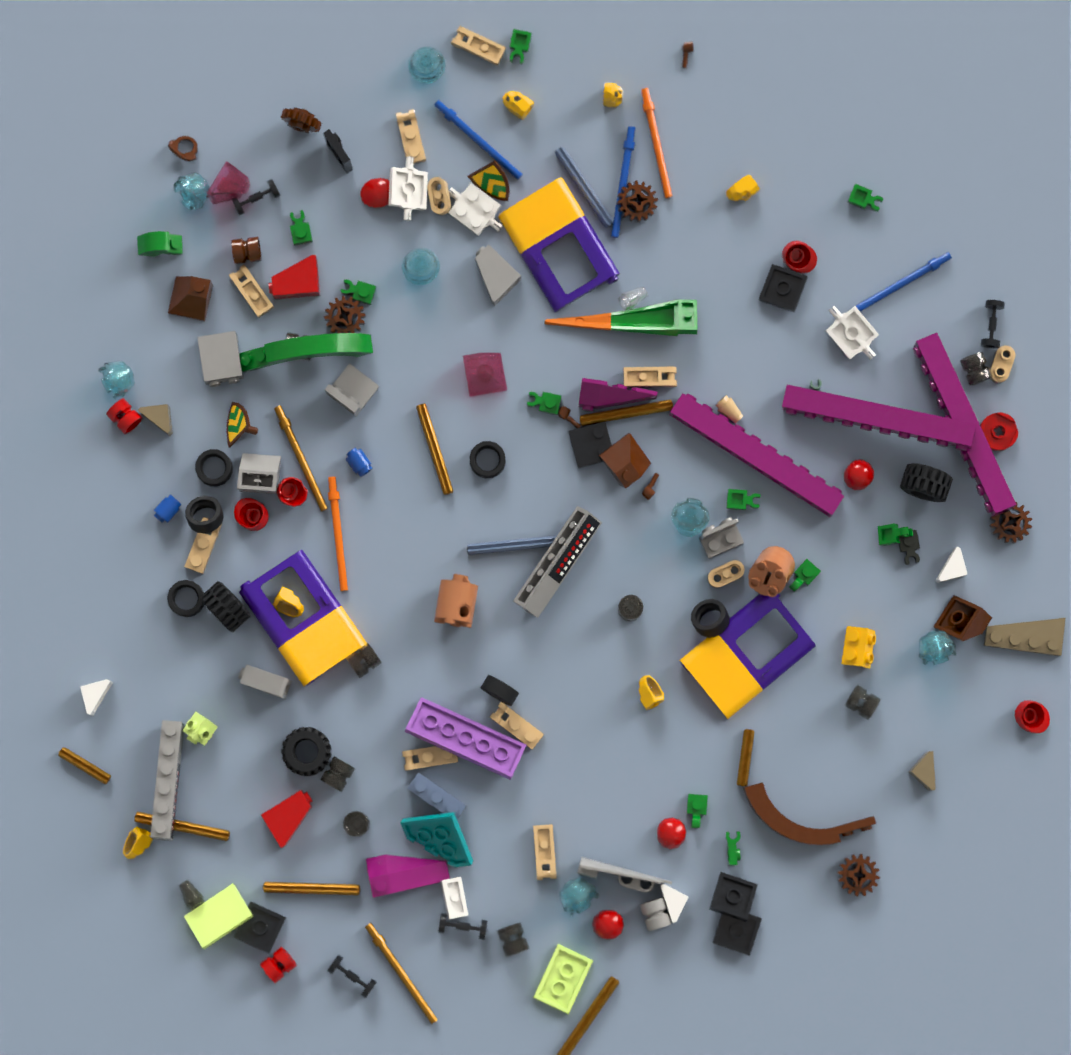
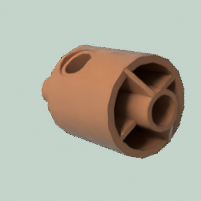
[748,546,795,597]
[434,574,478,628]

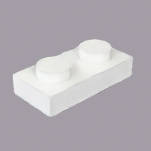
[441,877,468,919]

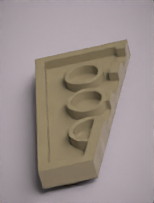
[984,618,1066,656]

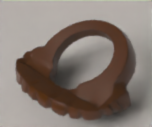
[168,136,198,162]

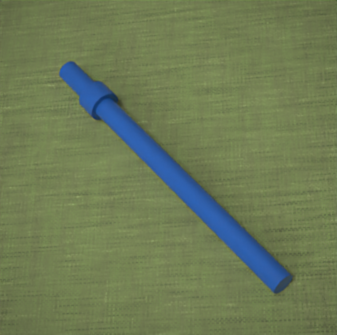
[434,100,523,180]
[611,126,635,238]
[852,252,952,312]

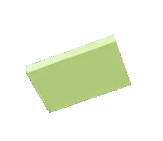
[184,883,253,949]
[533,944,593,1014]

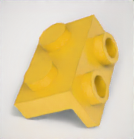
[841,626,876,669]

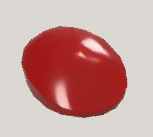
[360,178,389,208]
[782,241,817,273]
[234,498,269,531]
[1015,700,1050,734]

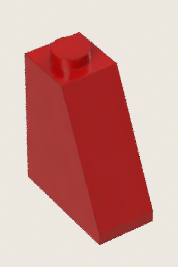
[269,255,320,299]
[261,790,313,848]

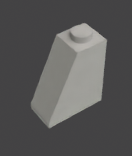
[475,244,521,306]
[239,665,292,699]

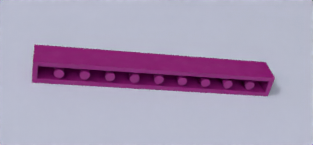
[913,333,1017,517]
[782,384,976,451]
[669,393,844,517]

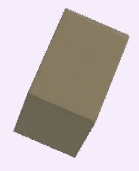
[138,404,173,436]
[909,751,936,791]

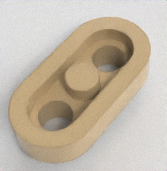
[427,177,451,215]
[989,345,1015,383]
[708,560,745,588]

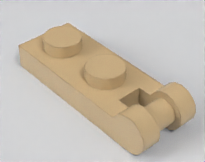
[451,26,506,66]
[396,109,426,164]
[229,265,274,318]
[623,367,677,387]
[184,517,222,574]
[490,702,544,750]
[402,746,458,771]
[533,824,557,880]

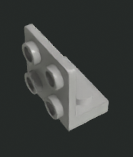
[325,364,379,416]
[699,517,744,559]

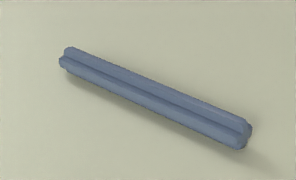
[555,147,613,228]
[467,536,557,555]

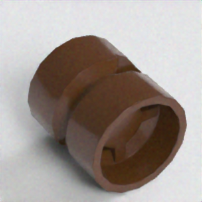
[231,236,262,264]

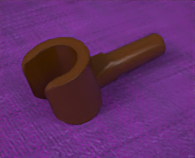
[682,41,694,69]
[558,406,581,429]
[642,473,659,500]

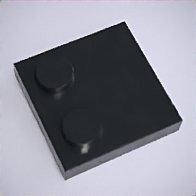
[323,129,353,173]
[759,264,808,313]
[568,422,612,469]
[709,872,758,922]
[234,901,286,954]
[712,914,762,956]

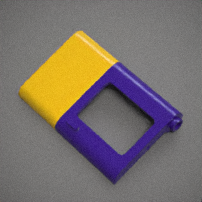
[498,177,620,313]
[239,550,368,687]
[679,593,816,720]

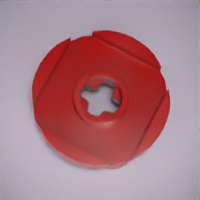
[980,412,1018,451]

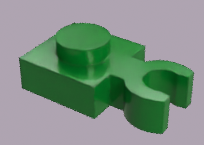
[510,29,532,64]
[847,184,883,212]
[290,210,313,246]
[341,279,376,305]
[527,392,562,415]
[726,489,760,510]

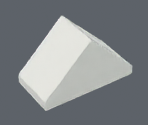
[935,546,968,583]
[80,679,113,716]
[660,884,688,923]

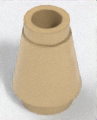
[715,395,743,423]

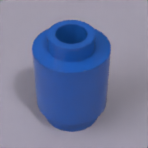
[345,448,373,477]
[154,494,182,523]

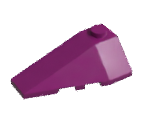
[578,378,658,412]
[366,855,450,898]

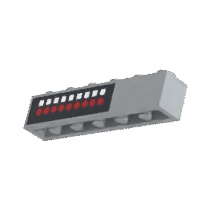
[513,506,602,618]
[150,720,184,841]

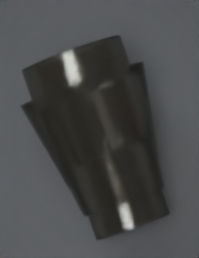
[179,880,204,910]

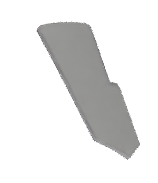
[577,857,672,892]

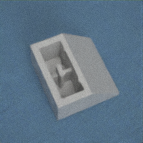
[237,453,281,494]

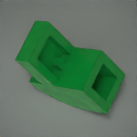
[137,231,183,257]

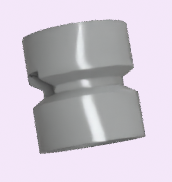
[640,897,672,931]

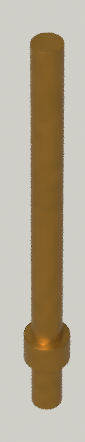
[274,405,328,512]
[365,923,438,1024]

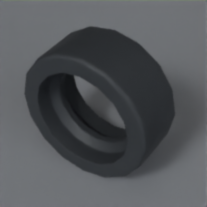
[469,441,506,478]
[195,449,233,486]
[185,496,224,534]
[167,580,204,617]
[691,599,730,638]
[480,675,519,706]

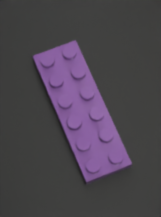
[405,697,526,780]

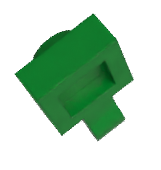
[878,523,913,546]
[789,559,821,592]
[686,794,708,828]
[725,831,741,865]

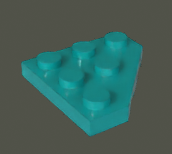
[400,812,473,867]

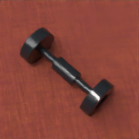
[231,179,280,216]
[981,300,1005,349]
[438,913,488,940]
[327,955,377,998]

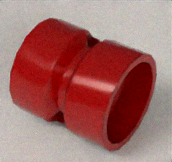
[106,398,143,434]
[260,946,297,984]

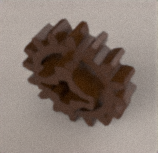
[281,107,322,133]
[616,180,658,223]
[324,296,366,334]
[990,502,1032,543]
[837,854,880,896]

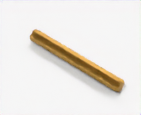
[580,400,673,426]
[416,404,453,495]
[134,812,230,841]
[263,882,360,895]
[557,976,619,1055]

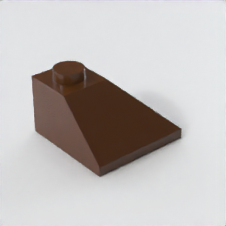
[168,276,213,321]
[599,433,651,489]
[933,595,992,641]

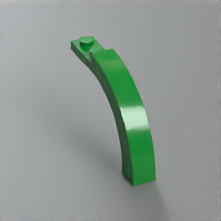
[239,333,373,372]

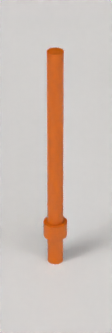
[641,88,672,198]
[328,476,348,591]

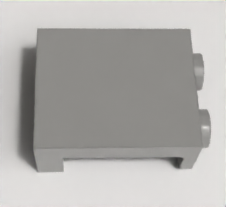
[197,331,244,387]

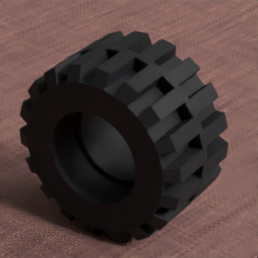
[900,463,953,502]
[201,581,251,632]
[281,727,332,776]

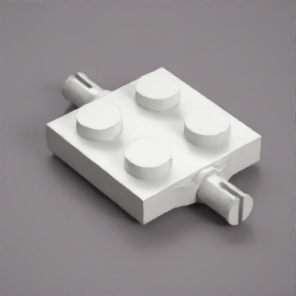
[388,156,428,221]
[448,183,503,236]
[825,305,879,360]

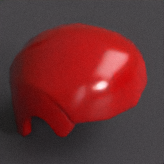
[844,459,874,490]
[277,477,308,507]
[657,817,686,849]
[592,910,624,940]

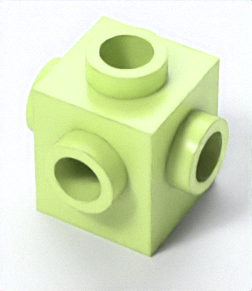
[182,711,218,746]

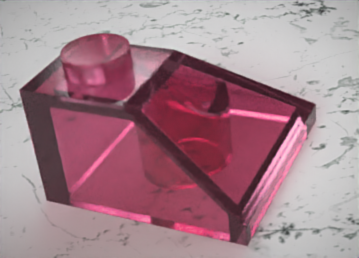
[207,161,250,204]
[463,353,507,397]

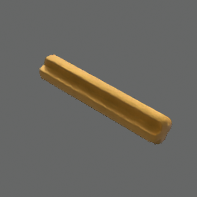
[737,729,754,787]
[58,747,111,784]

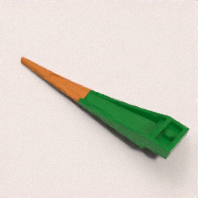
[545,299,698,336]

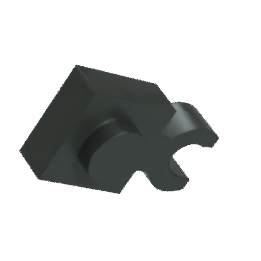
[898,530,920,565]

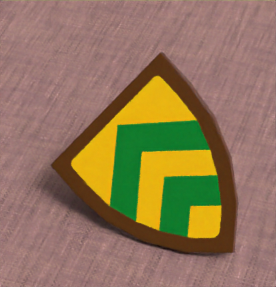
[467,160,510,201]
[226,402,258,448]

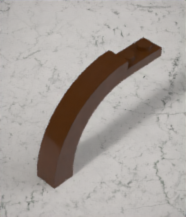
[743,782,876,845]

